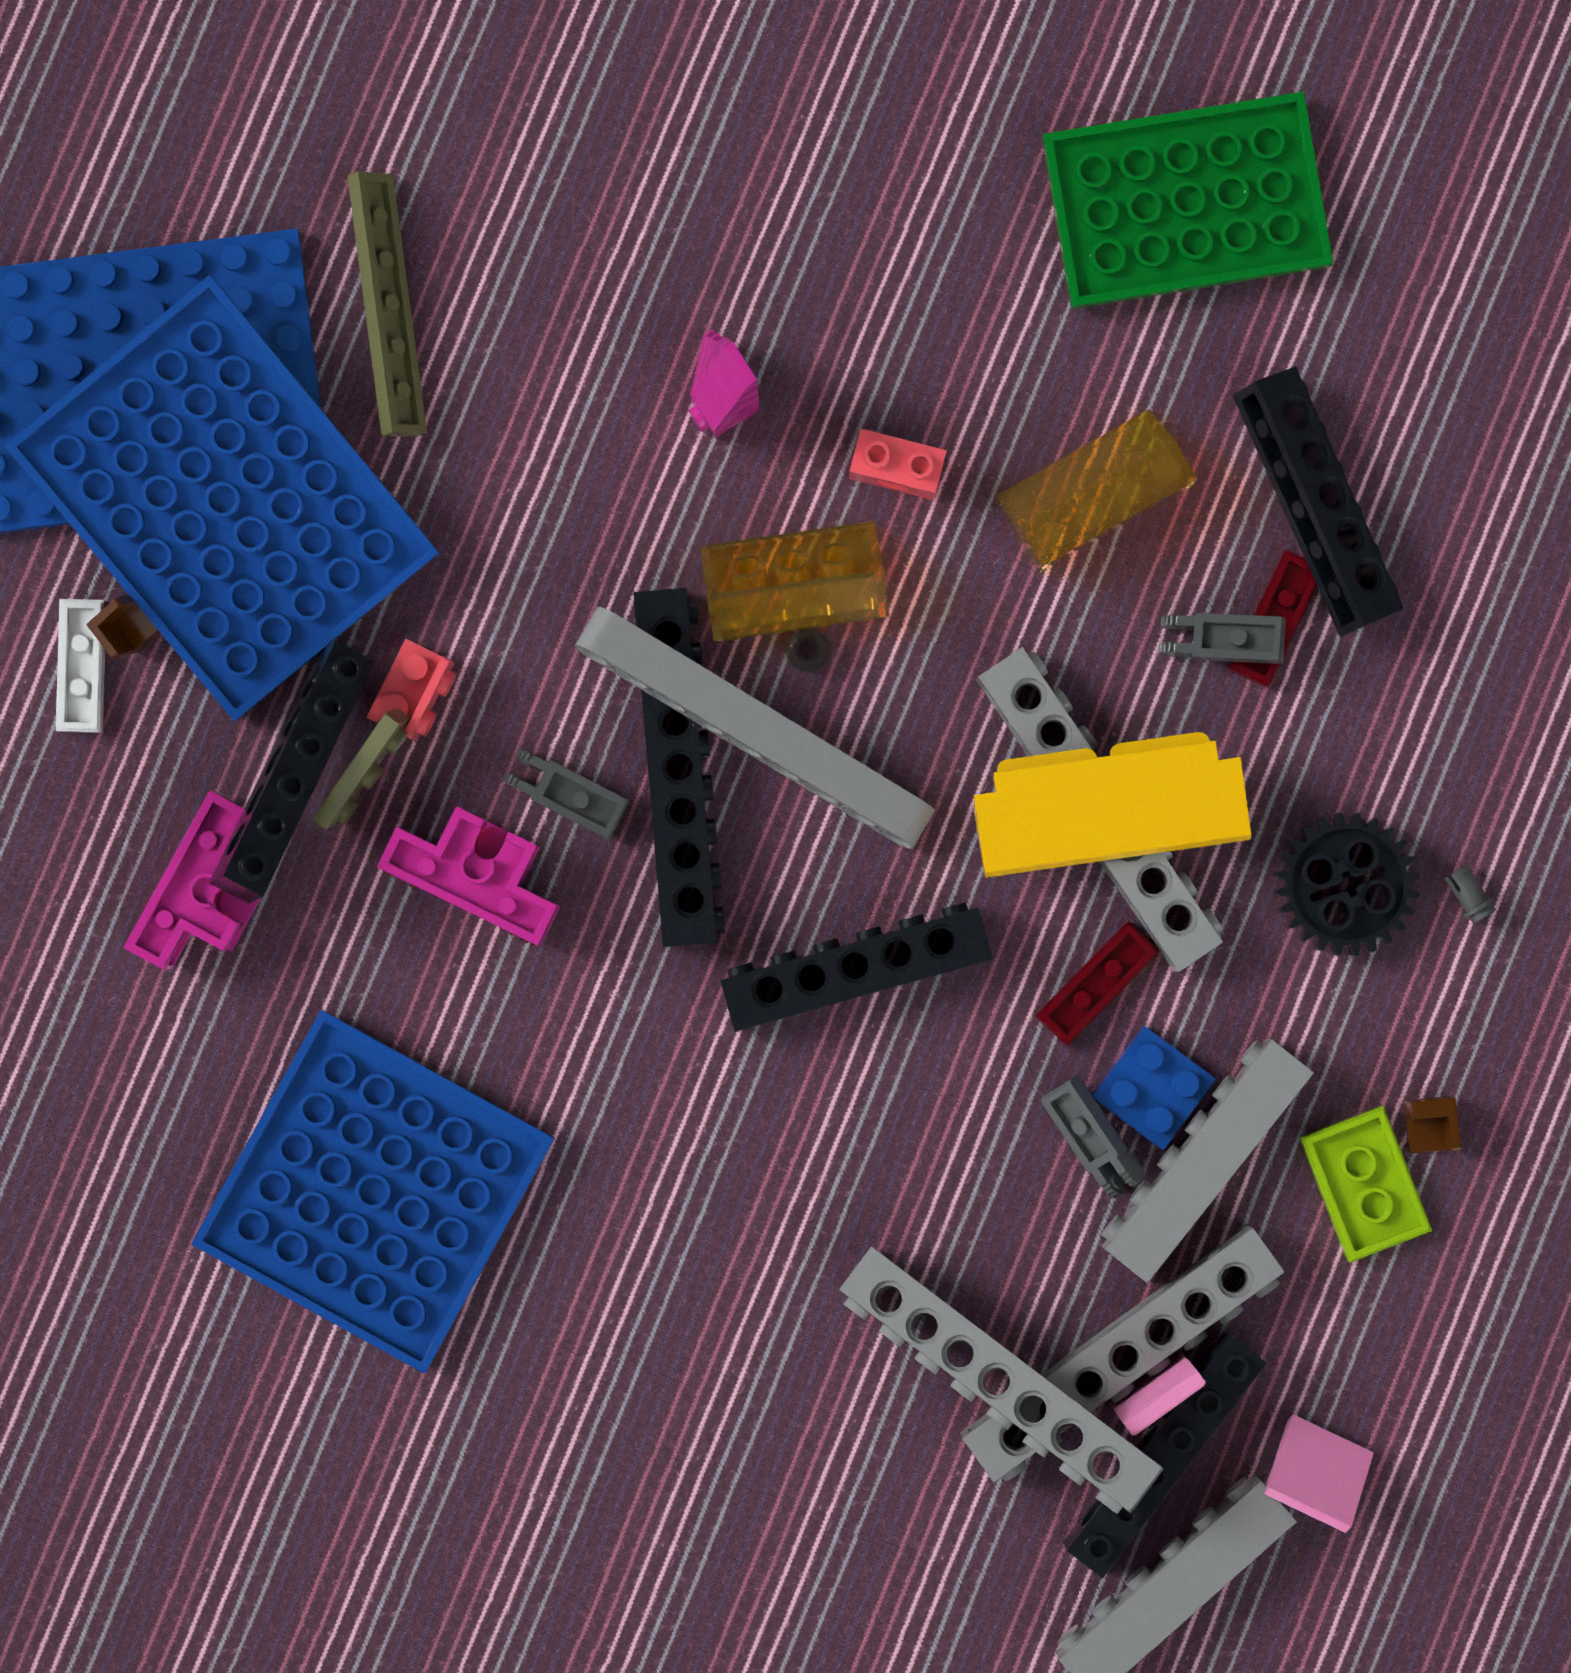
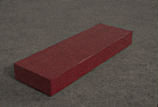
[1227,550,1317,689]
[1035,921,1160,1047]

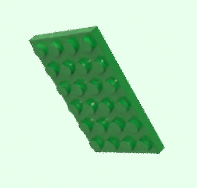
[1042,91,1333,310]

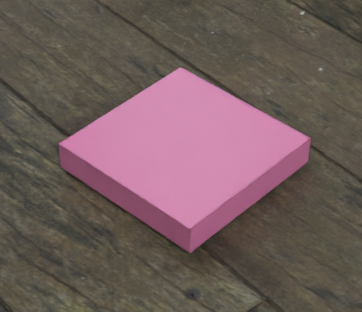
[1108,1350,1206,1436]
[1264,1414,1374,1533]

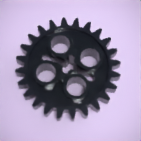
[1274,812,1420,956]

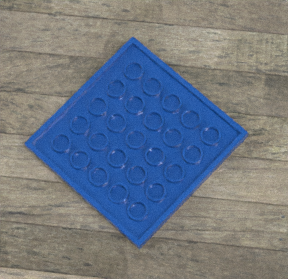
[191,1009,555,1374]

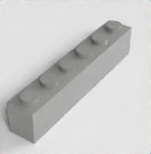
[1101,1038,1314,1283]
[1055,1475,1297,1673]

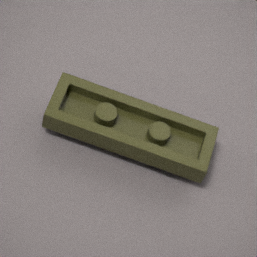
[312,708,411,830]

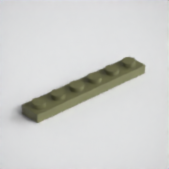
[347,171,427,437]

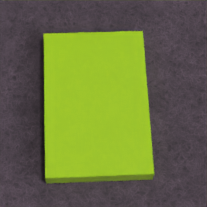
[1299,1106,1432,1263]

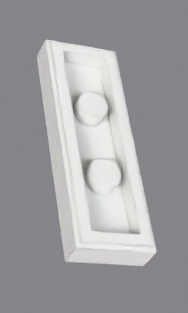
[56,599,107,733]

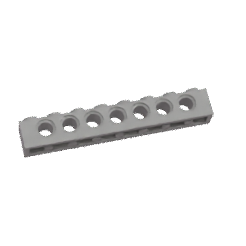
[976,647,1223,972]
[960,1225,1285,1482]
[839,1246,1163,1514]

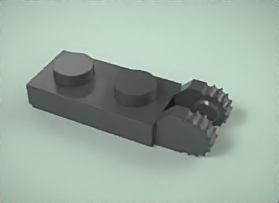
[1159,613,1286,664]
[502,748,631,841]
[1040,1074,1145,1198]

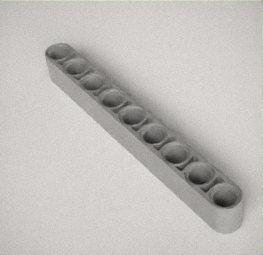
[575,607,935,850]

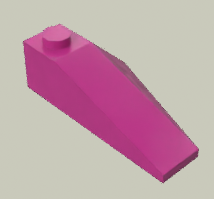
[688,329,759,438]

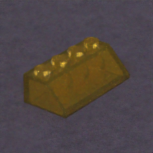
[996,409,1197,573]
[700,521,889,641]

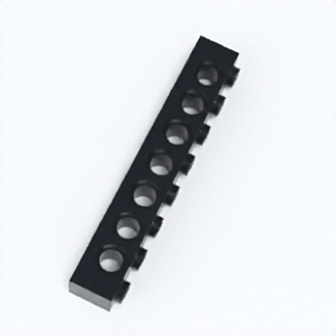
[633,588,725,947]

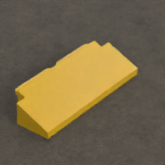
[974,732,1251,878]

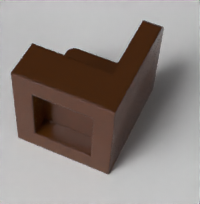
[86,595,160,659]
[1403,1096,1461,1153]

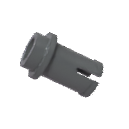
[1444,864,1496,924]

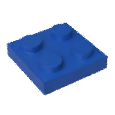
[1092,1026,1216,1150]

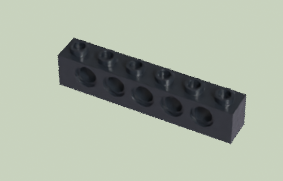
[1233,366,1404,637]
[209,640,375,904]
[720,902,993,1032]
[1063,1330,1267,1579]

